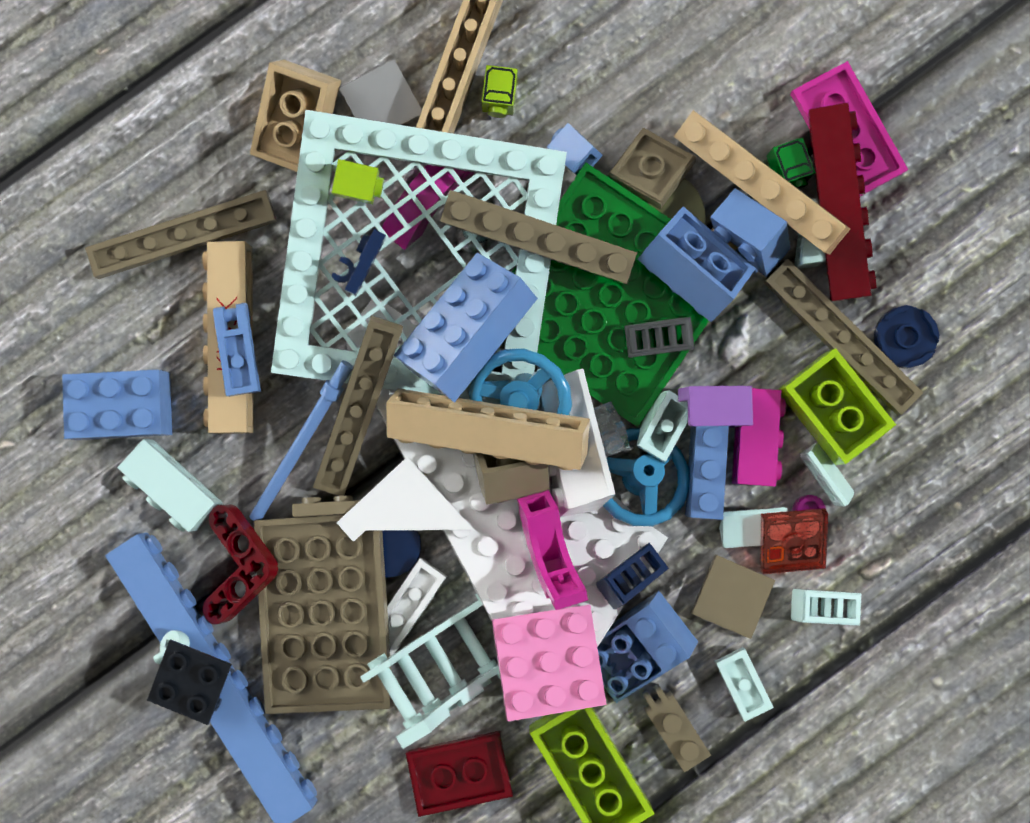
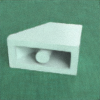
[637,390,688,462]

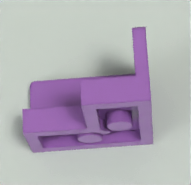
[678,386,753,428]

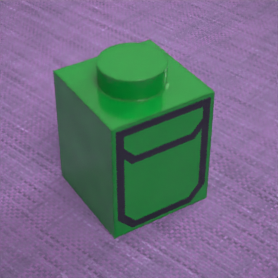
[766,137,815,189]

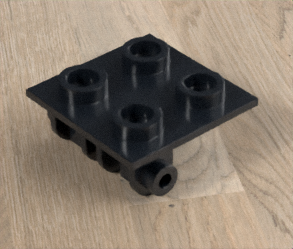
[147,639,232,725]

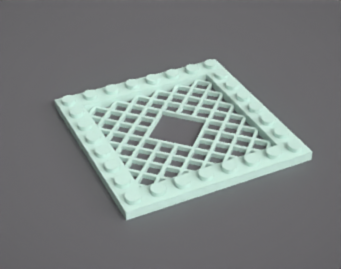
[271,110,567,405]

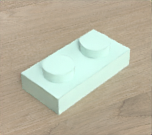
[714,647,774,722]

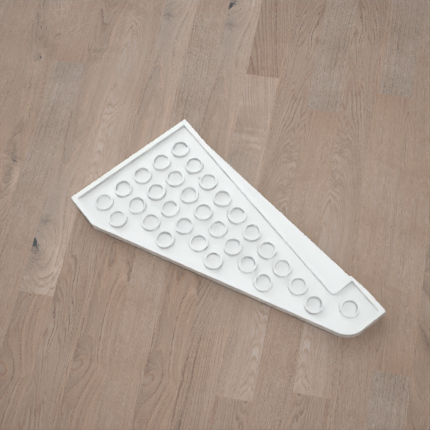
[346,297,668,647]

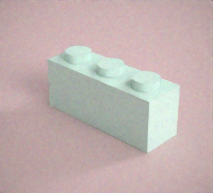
[117,439,223,532]

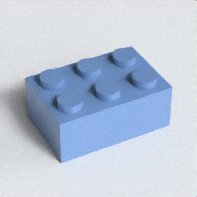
[62,370,172,440]

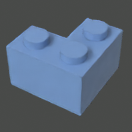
[710,188,791,277]

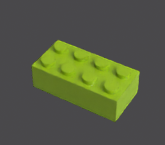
[529,707,654,823]

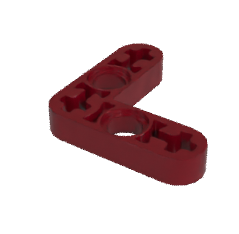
[203,504,278,624]

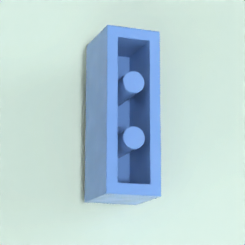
[685,426,729,520]

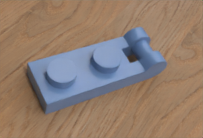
[213,303,261,397]

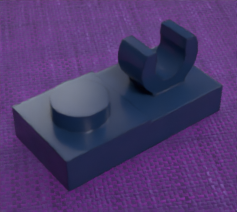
[331,229,386,296]

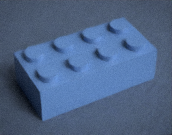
[394,253,538,403]

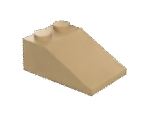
[250,60,341,172]

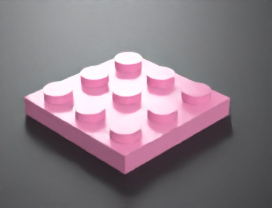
[492,604,607,721]

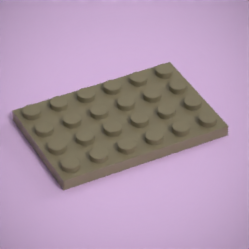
[254,514,394,714]

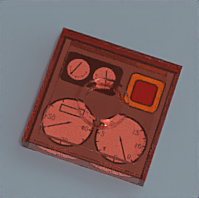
[760,508,828,574]

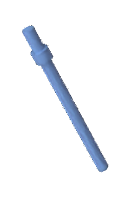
[249,360,353,521]

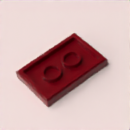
[405,731,513,817]

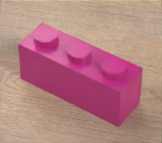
[732,388,786,487]

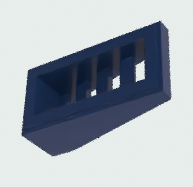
[596,542,669,610]

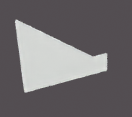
[337,457,472,541]

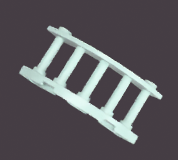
[360,593,500,749]

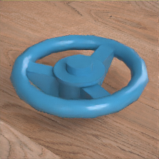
[468,348,572,415]
[603,428,689,527]

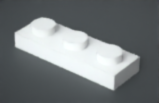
[387,558,447,656]

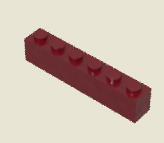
[808,103,877,302]

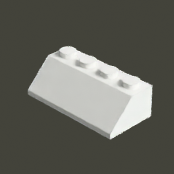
[537,369,616,517]

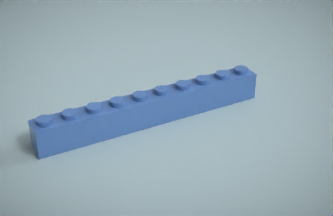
[105,532,317,823]

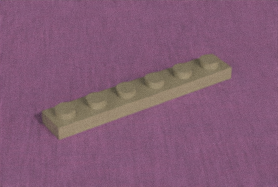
[85,190,277,279]
[440,190,637,284]
[763,259,923,416]
[313,315,403,496]

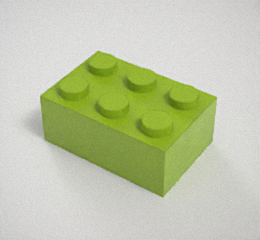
[777,348,896,465]

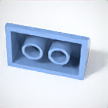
[638,207,756,322]

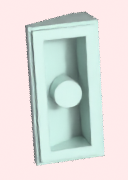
[800,443,854,507]
[719,507,788,548]

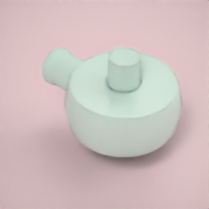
[153,630,190,664]

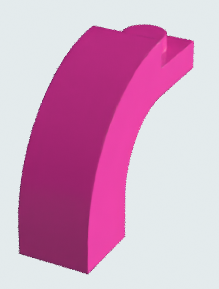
[382,165,474,250]
[517,490,588,610]

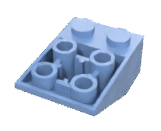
[597,591,698,703]

